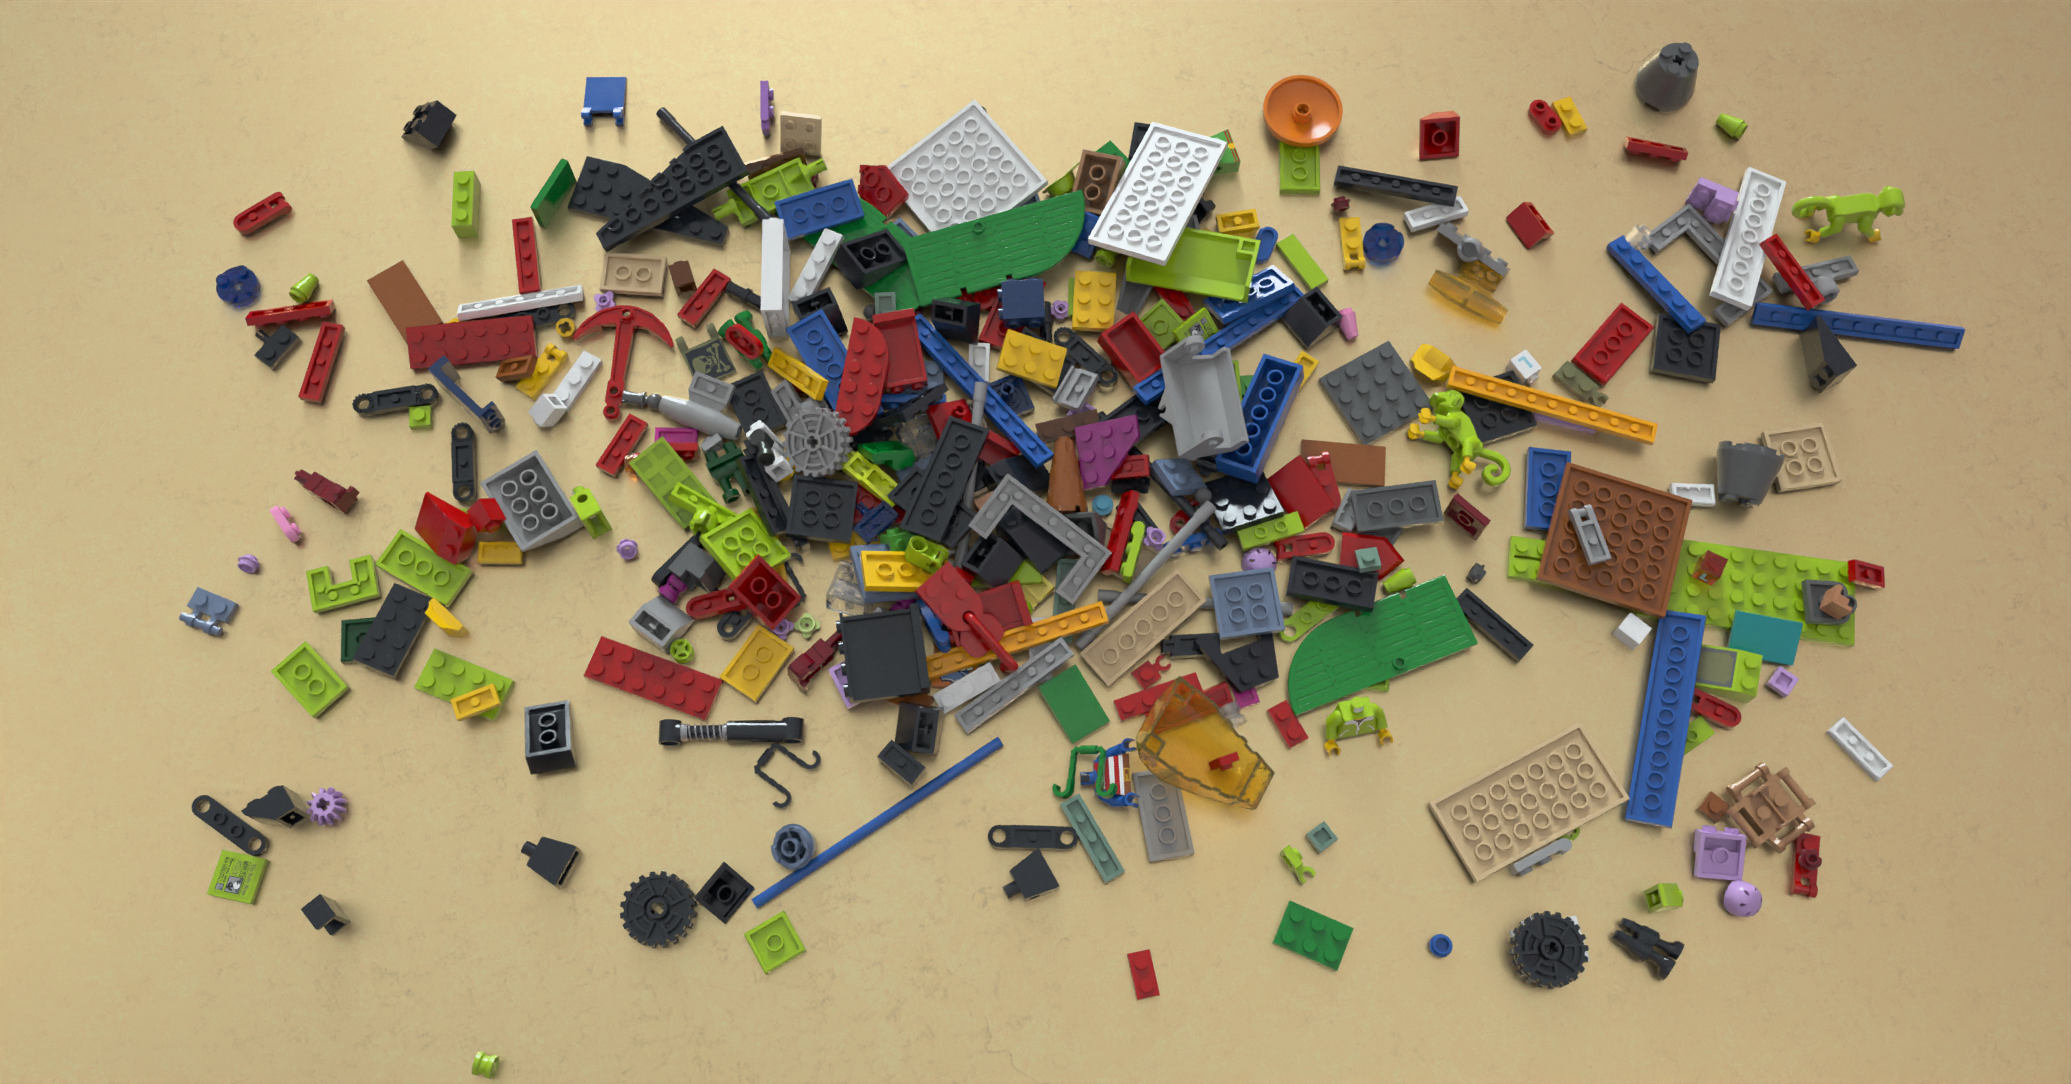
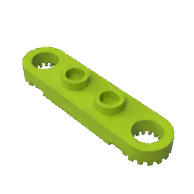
[1278,601,1340,643]

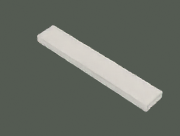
[457,285,584,321]

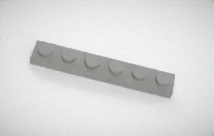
[954,637,1075,734]

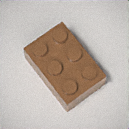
[1072,149,1126,217]

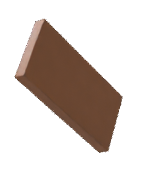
[367,260,444,343]
[1300,439,1386,488]

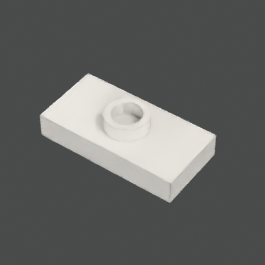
[1669,483,1716,507]

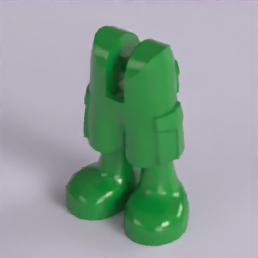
[718,310,772,371]

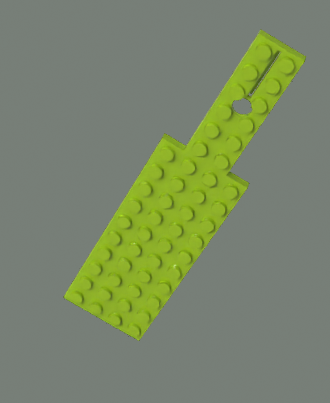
[1507,535,1855,647]

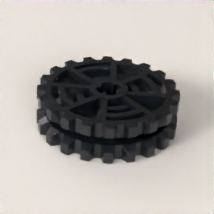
[620,871,698,949]
[1509,911,1589,990]

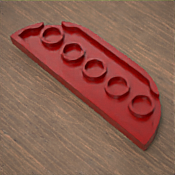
[835,317,889,437]

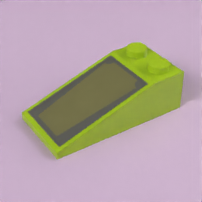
[1695,644,1763,703]

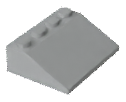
[480,450,584,552]

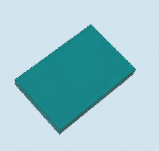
[1727,610,1803,666]

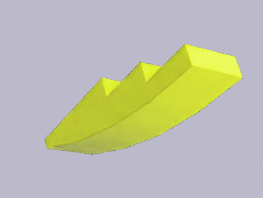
[841,450,898,508]

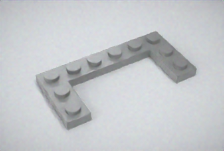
[1643,204,1773,327]
[968,473,1112,605]

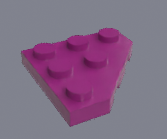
[1075,415,1141,491]

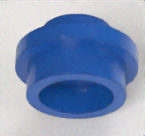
[1429,934,1453,958]

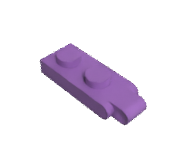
[760,81,774,136]

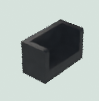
[877,739,927,790]
[301,894,351,936]

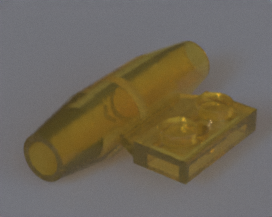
[1428,261,1508,324]

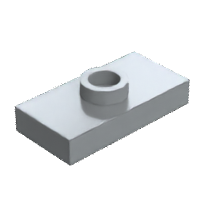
[1331,487,1355,533]

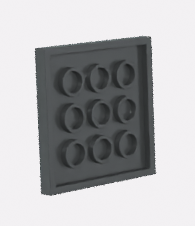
[1318,341,1434,445]

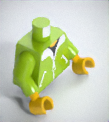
[1324,697,1393,756]

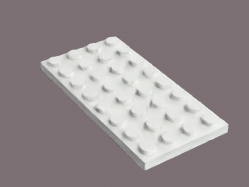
[1088,122,1227,266]

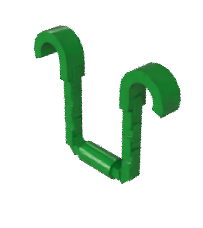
[1052,745,1118,799]

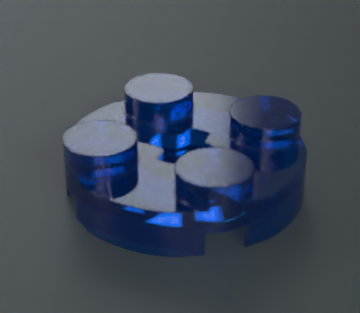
[1362,223,1404,263]
[216,265,261,307]

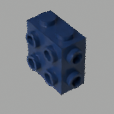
[998,277,1045,329]

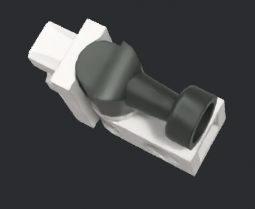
[746,420,794,483]

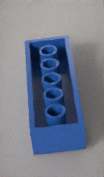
[1215,354,1304,484]

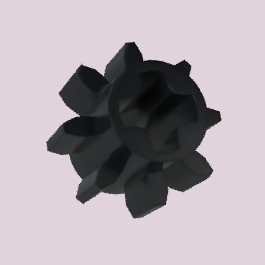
[1196,454,1217,477]

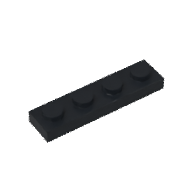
[735,453,787,537]
[1456,588,1534,662]

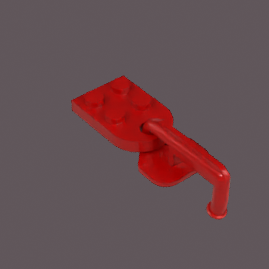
[915,561,1018,673]

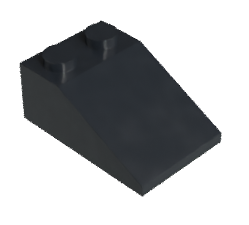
[833,229,908,290]
[1800,315,1857,393]
[982,454,1050,512]
[996,507,1071,575]
[524,700,576,775]

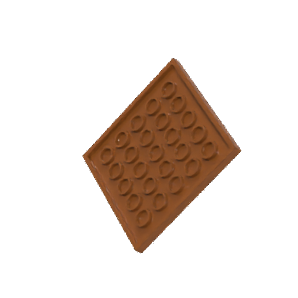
[1535,462,1693,619]

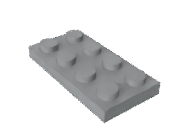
[1132,766,1194,863]

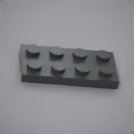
[1350,480,1444,534]

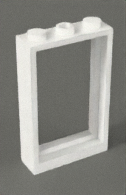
[761,218,790,337]

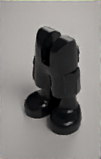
[1612,918,1684,980]

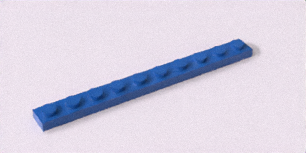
[1133,284,1304,406]
[1751,302,1965,349]
[915,313,1054,469]

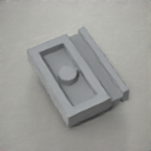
[1052,366,1099,413]

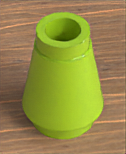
[1716,113,1748,139]
[289,273,319,304]
[1382,567,1417,594]

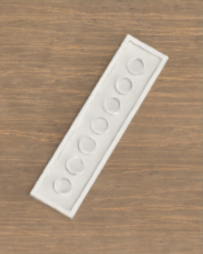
[1709,167,1786,311]

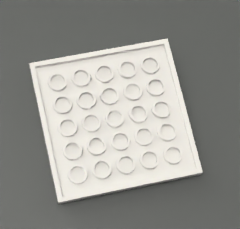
[887,99,1048,232]

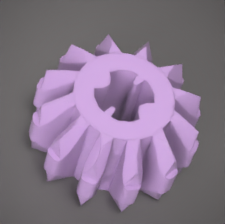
[306,787,347,826]

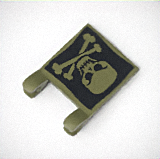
[675,323,737,380]

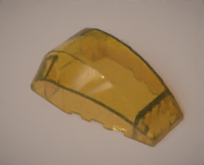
[1136,676,1275,810]

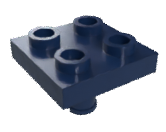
[988,375,1035,417]

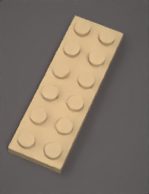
[1080,568,1207,687]

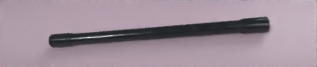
[656,107,774,222]
[1098,411,1228,551]

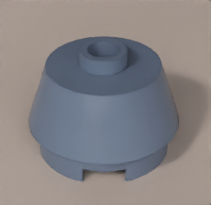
[771,824,817,870]

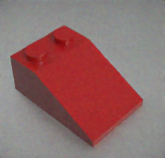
[414,492,478,565]
[728,554,802,630]

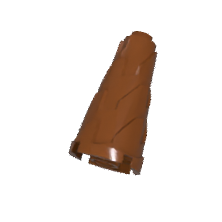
[1046,436,1088,514]

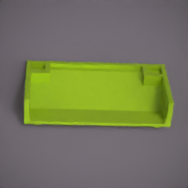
[1126,227,1261,303]

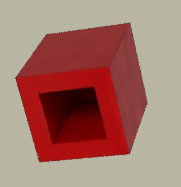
[467,498,506,533]

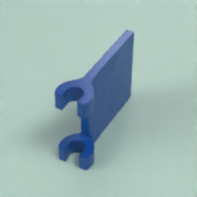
[581,77,627,125]

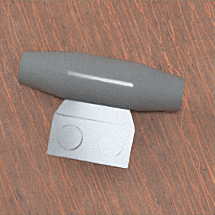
[658,371,742,441]

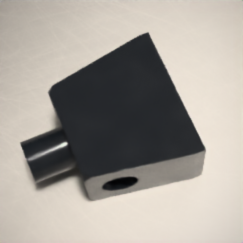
[521,837,581,889]
[1002,848,1060,902]

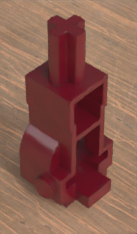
[294,469,360,514]
[787,631,842,692]

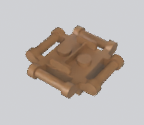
[1725,762,1816,853]

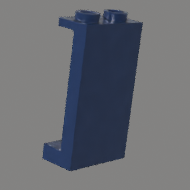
[428,355,505,434]

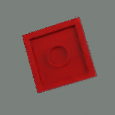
[925,399,972,440]

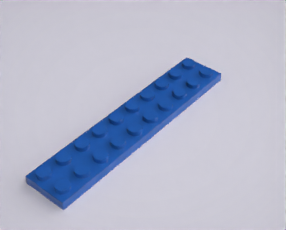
[1625,610,1706,829]

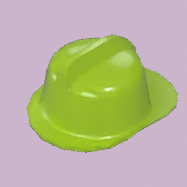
[1042,162,1079,197]

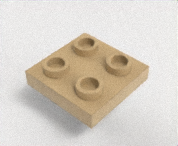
[780,111,822,156]

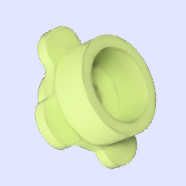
[794,613,820,638]

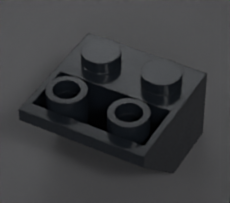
[401,100,457,150]
[1281,286,1343,349]
[792,287,848,336]
[931,297,981,345]
[960,533,1025,589]
[895,701,944,755]
[241,785,311,829]

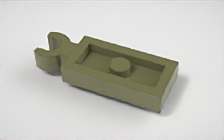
[1552,361,1609,408]

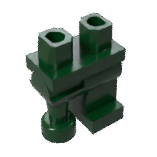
[705,441,750,504]

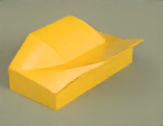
[1215,208,1260,239]
[1409,343,1457,385]
[425,597,469,638]

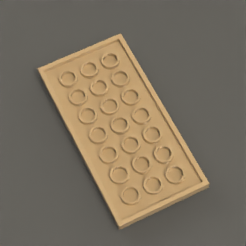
[1428,722,1630,883]

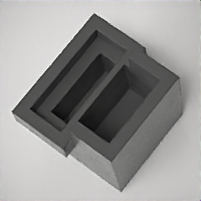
[668,542,726,593]

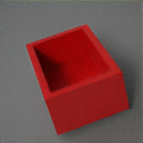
[1097,311,1165,388]

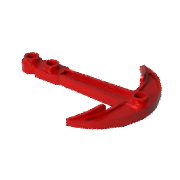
[573,305,674,422]

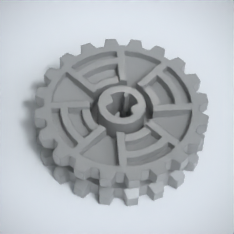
[782,407,853,477]

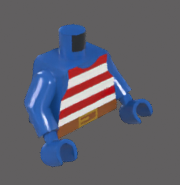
[1080,738,1140,808]

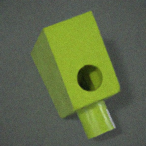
[570,486,612,539]

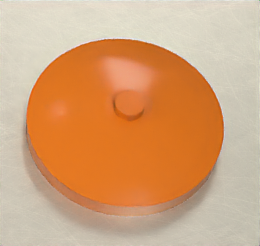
[1262,75,1343,147]

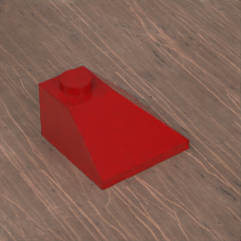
[1419,111,1460,159]

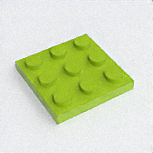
[699,508,791,581]

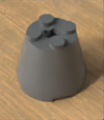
[1634,42,1699,112]
[1717,441,1785,508]

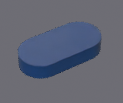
[1256,226,1278,265]

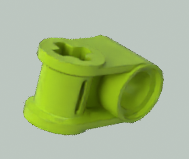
[904,536,949,574]

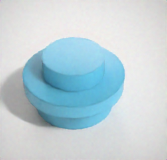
[1092,495,1113,516]

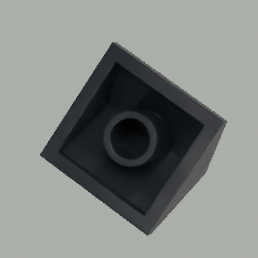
[694,862,754,924]

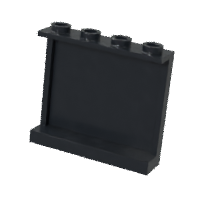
[836,603,930,704]

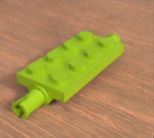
[712,157,828,227]

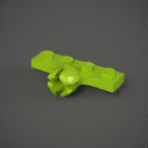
[668,482,738,538]

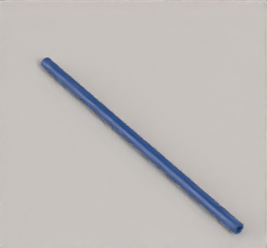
[751,737,1004,909]

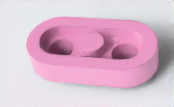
[270,505,302,543]

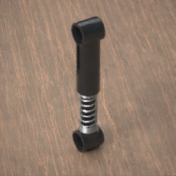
[658,717,804,746]

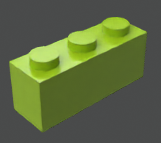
[451,171,481,238]

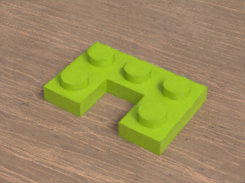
[306,554,380,614]

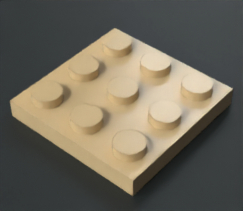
[1760,422,1842,493]

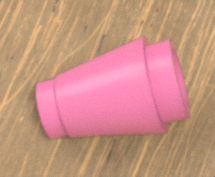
[1339,308,1359,340]

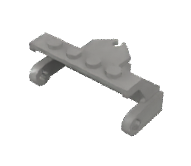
[1158,335,1249,461]

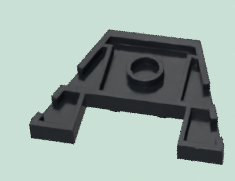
[1193,633,1279,694]

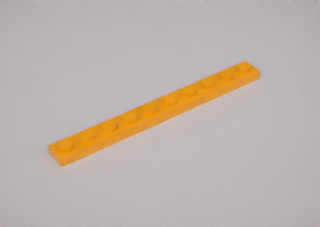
[1446,366,1658,446]
[926,601,1109,680]

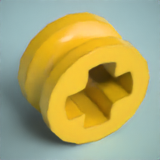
[556,318,575,337]

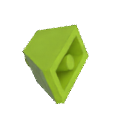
[1644,883,1684,913]

